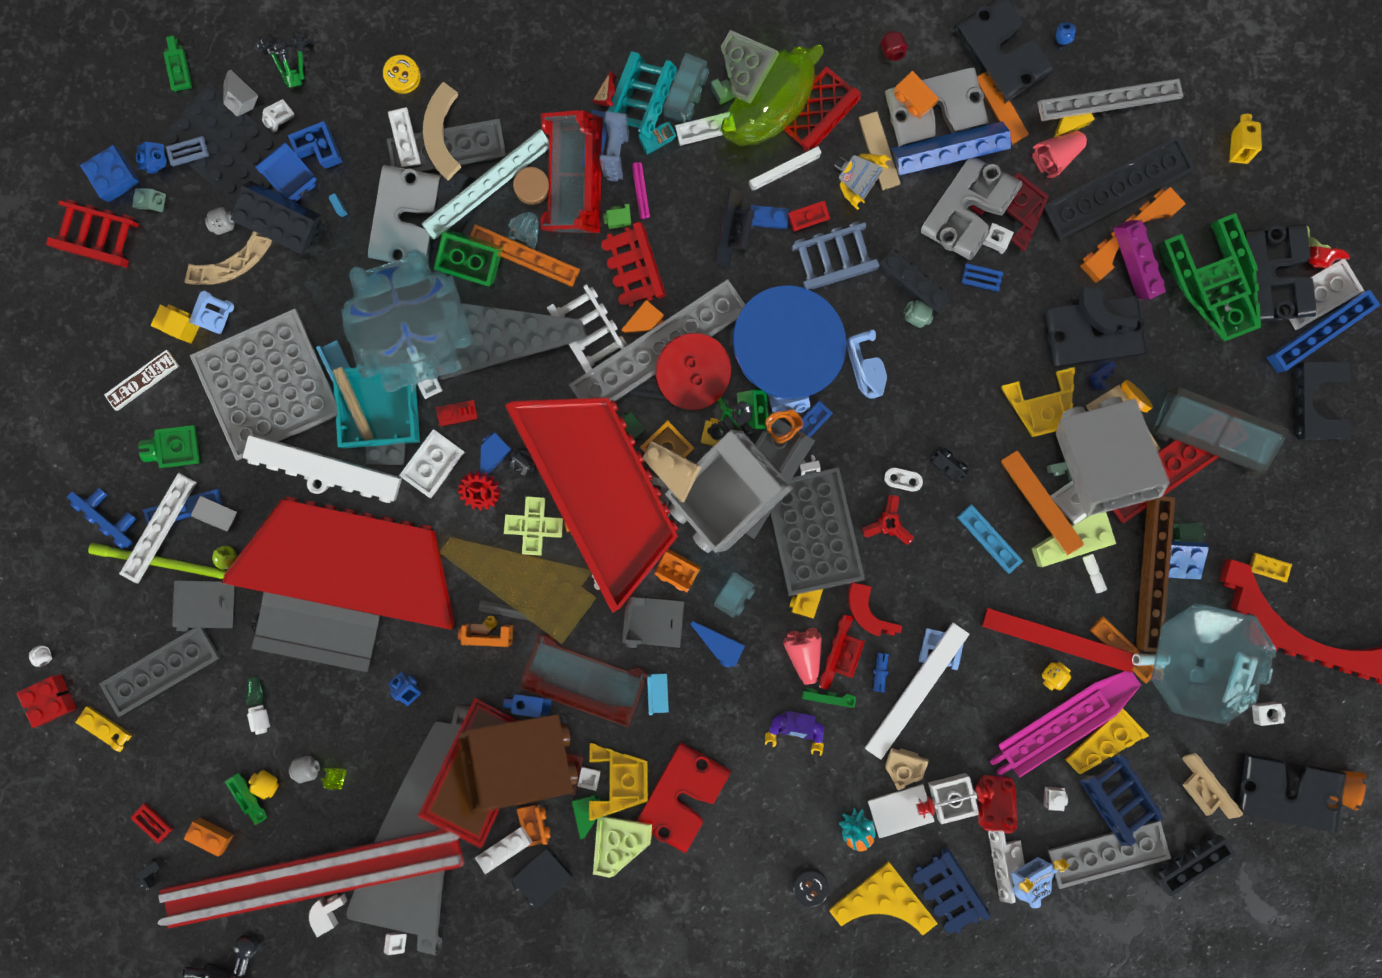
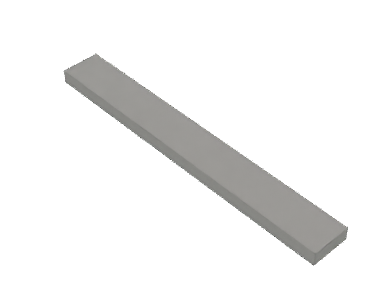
[1037,78,1184,121]

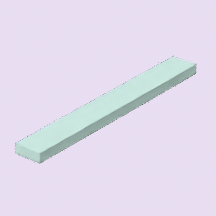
[421,130,549,240]

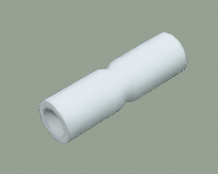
[1082,553,1107,593]
[1132,653,1169,666]

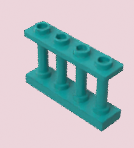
[603,51,677,138]

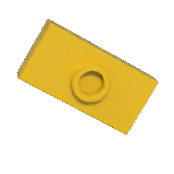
[1250,553,1292,582]

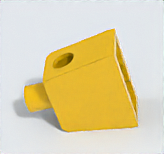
[1229,114,1262,164]

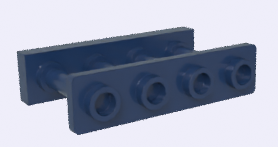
[1079,754,1164,846]

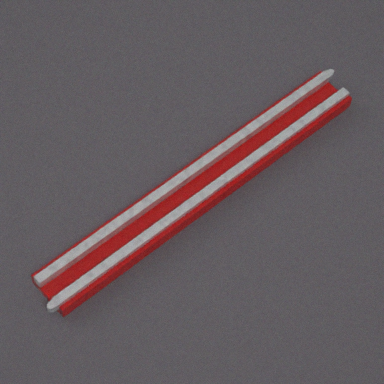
[158,828,464,928]

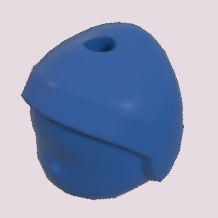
[1055,22,1076,45]

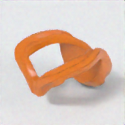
[765,409,803,443]

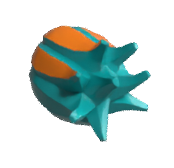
[839,808,875,852]

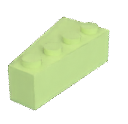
[1032,512,1116,567]

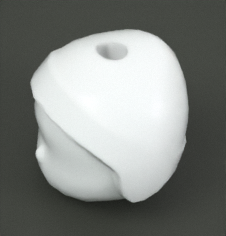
[29,645,52,667]

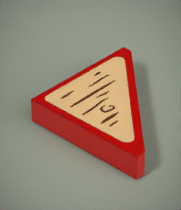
[592,71,617,106]

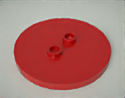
[655,333,731,410]

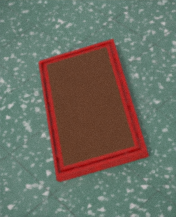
[418,698,518,847]

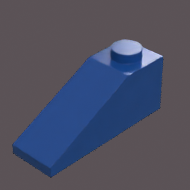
[691,620,745,668]

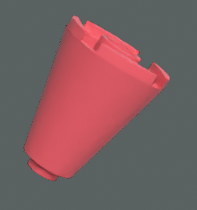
[1032,131,1087,178]

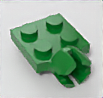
[138,425,200,468]

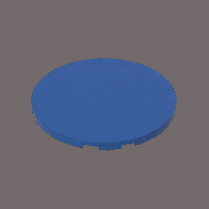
[733,286,846,399]

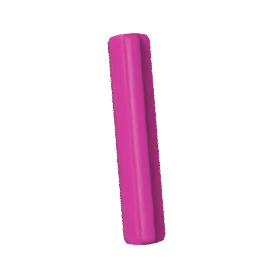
[632,162,650,219]

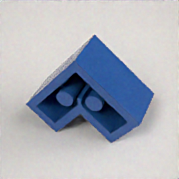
[288,121,343,169]

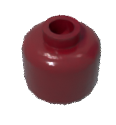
[880,31,908,61]

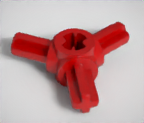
[862,495,914,545]

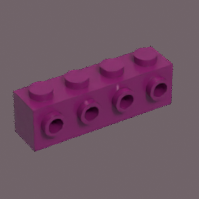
[1113,220,1166,300]

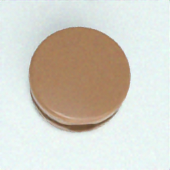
[513,167,549,205]

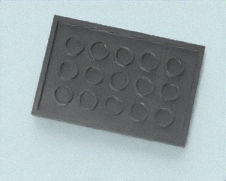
[770,467,865,596]

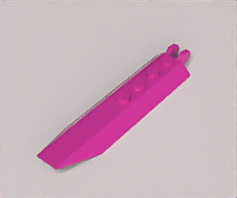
[990,671,1141,778]

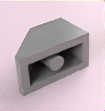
[223,70,258,117]

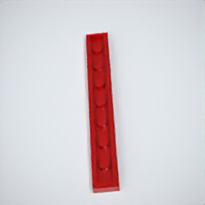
[982,607,1135,673]

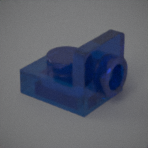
[1089,360,1117,391]

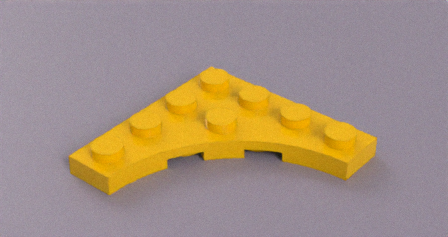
[829,861,938,935]

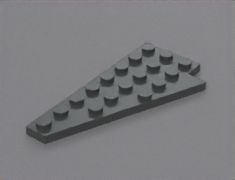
[427,301,587,380]

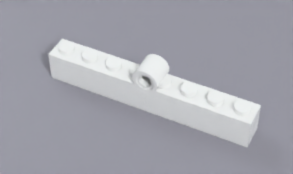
[242,435,402,503]

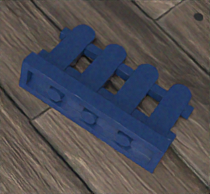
[913,846,991,934]

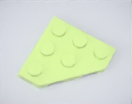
[593,816,652,878]

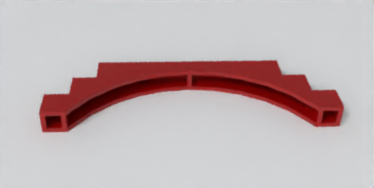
[1219,559,1382,684]

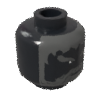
[509,447,537,476]

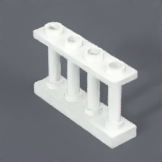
[547,284,628,373]

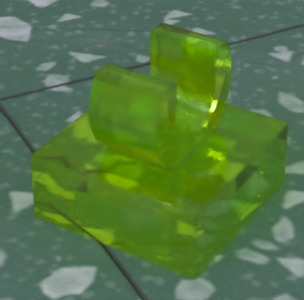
[321,768,347,789]

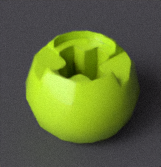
[212,546,238,570]

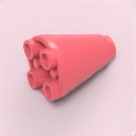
[783,628,822,684]

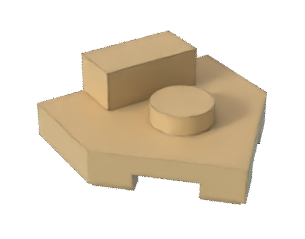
[885,748,929,790]

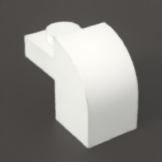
[309,894,348,937]

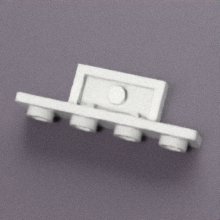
[988,830,1025,904]

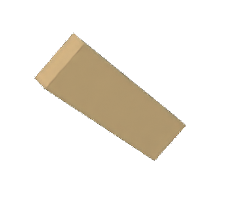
[859,112,901,190]

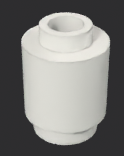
[247,705,270,735]

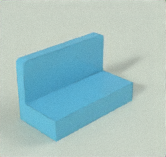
[316,340,351,381]
[647,673,669,715]

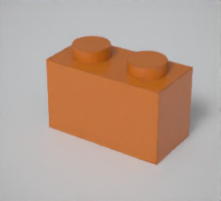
[893,71,939,120]
[184,818,234,857]

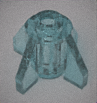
[507,212,539,249]

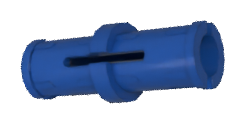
[872,652,889,692]

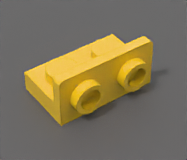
[789,589,823,619]

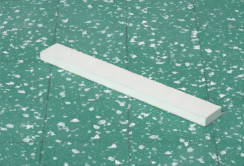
[865,623,969,759]

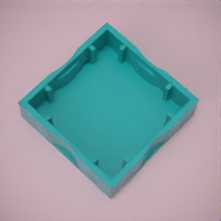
[333,363,420,448]

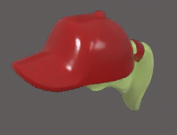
[1306,225,1350,268]

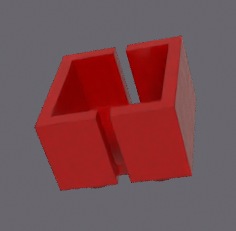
[17,674,77,728]

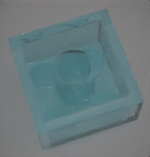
[713,572,755,618]

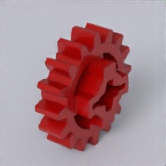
[458,470,501,511]

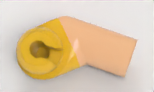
[470,616,497,634]

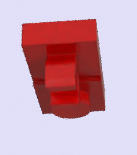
[436,400,478,426]

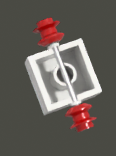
[916,773,995,824]

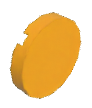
[1121,380,1153,413]

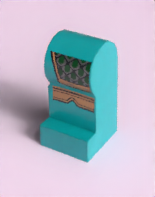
[639,122,677,155]

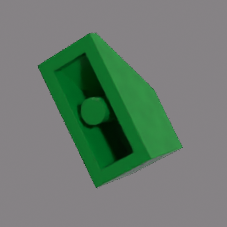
[737,390,768,429]
[572,793,601,839]

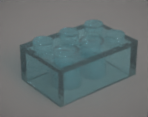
[664,53,709,124]

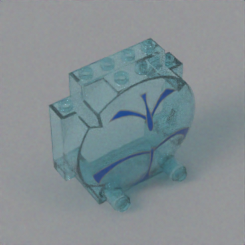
[341,250,474,392]

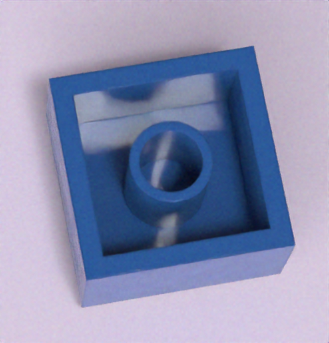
[80,145,141,203]

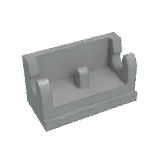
[191,496,237,532]

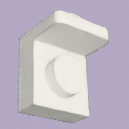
[262,99,294,133]

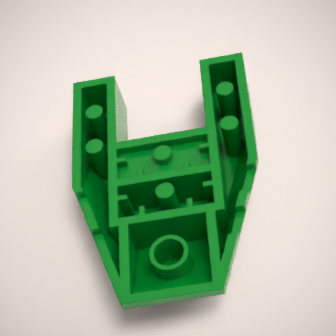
[1158,213,1261,342]

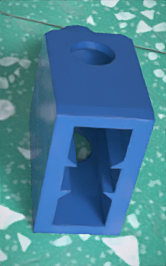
[503,694,552,718]

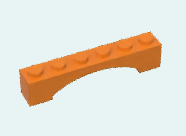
[1080,187,1186,283]

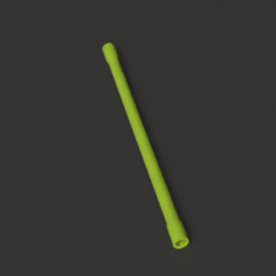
[88,543,227,579]

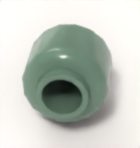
[904,299,933,328]

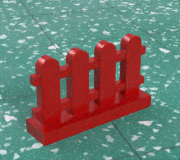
[601,222,666,308]

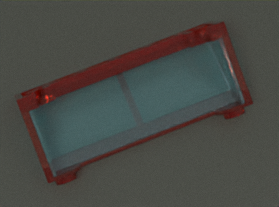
[520,635,648,728]

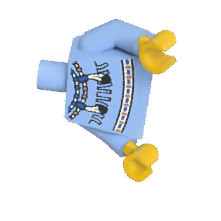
[1011,857,1069,908]

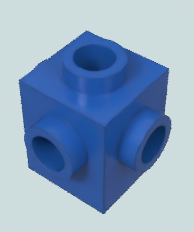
[136,142,167,173]
[388,671,421,706]

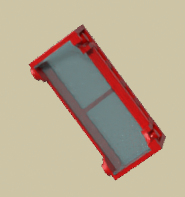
[540,111,603,233]

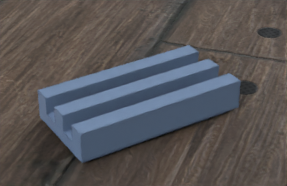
[166,136,210,166]

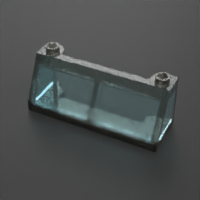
[1152,387,1289,476]

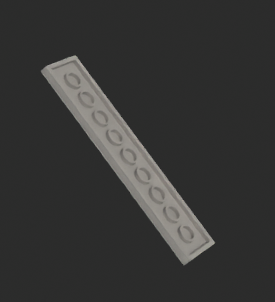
[569,279,745,402]

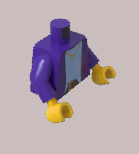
[765,711,824,756]

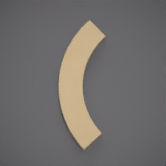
[423,82,461,181]
[185,231,272,285]

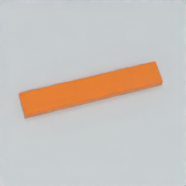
[470,224,580,287]
[1001,450,1085,556]

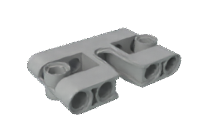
[885,68,989,146]
[921,157,1022,260]
[368,164,441,269]

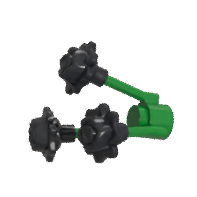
[257,32,312,88]

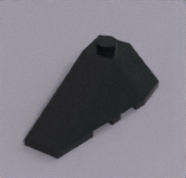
[431,173,477,251]

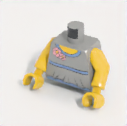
[835,154,892,210]

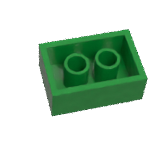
[434,229,503,286]

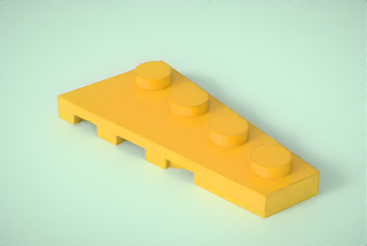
[1065,708,1149,774]

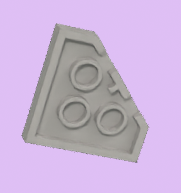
[721,30,779,104]

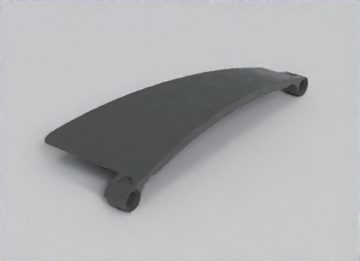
[347,704,470,956]

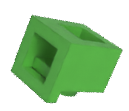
[603,204,632,229]

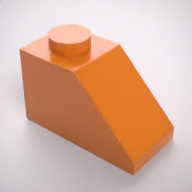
[622,300,664,334]

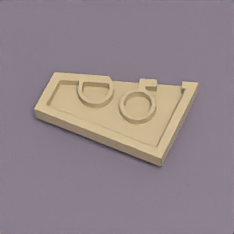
[643,441,701,502]

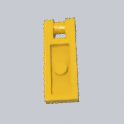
[75,706,132,752]

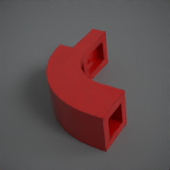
[848,583,902,636]

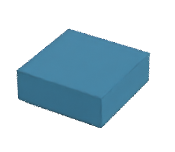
[329,193,348,217]

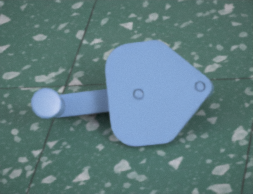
[846,330,887,398]

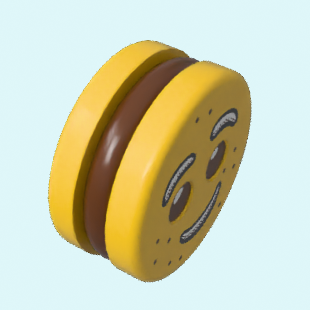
[383,55,421,94]

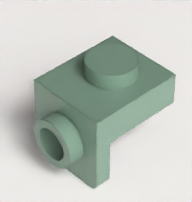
[132,188,166,212]

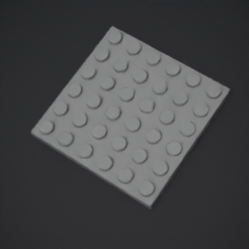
[190,309,337,460]

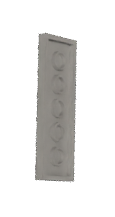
[1047,821,1171,889]

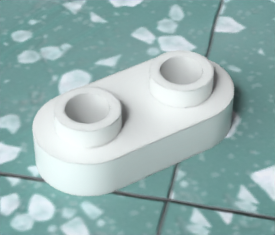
[884,468,923,492]

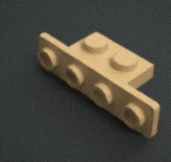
[1182,753,1243,819]

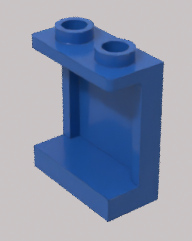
[256,141,317,202]

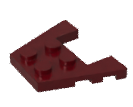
[969,173,1049,252]

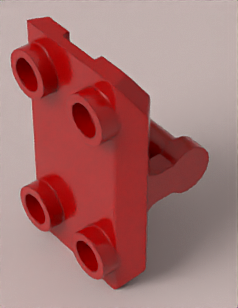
[976,775,1017,833]

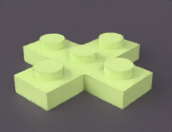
[504,497,563,555]

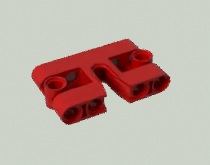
[636,742,731,853]

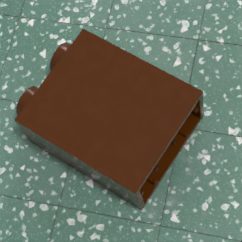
[458,715,578,814]

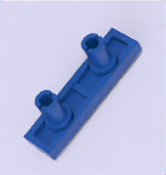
[67,487,136,549]

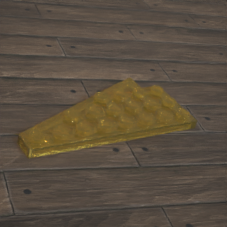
[439,537,596,644]

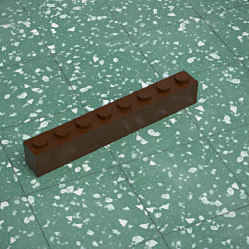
[1136,496,1175,652]

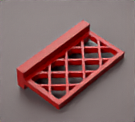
[775,66,860,152]

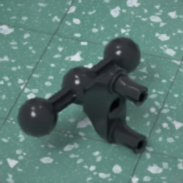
[182,934,258,978]

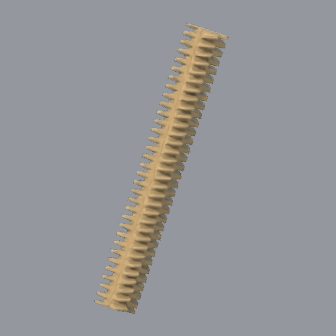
[332,367,374,441]

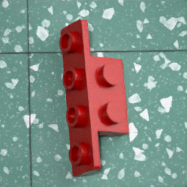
[820,614,865,690]

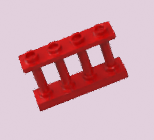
[46,199,139,268]

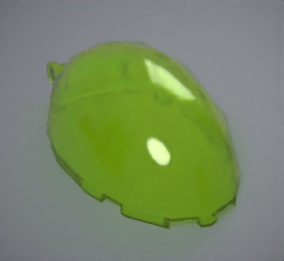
[720,45,823,146]

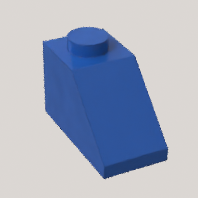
[480,433,513,475]

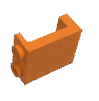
[458,623,513,647]

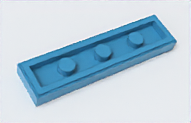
[957,504,1023,574]

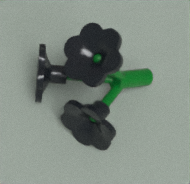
[707,397,756,440]

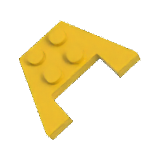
[1001,367,1075,437]
[589,743,648,820]

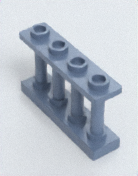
[600,112,629,181]
[791,221,879,290]

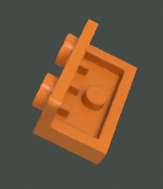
[654,549,701,592]
[517,803,551,847]

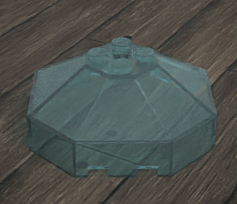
[1151,604,1277,724]

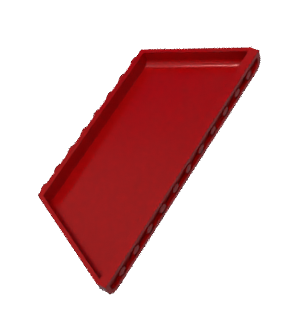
[505,397,679,613]
[222,497,455,629]

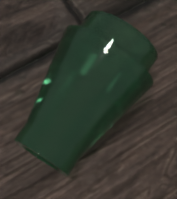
[244,677,264,706]

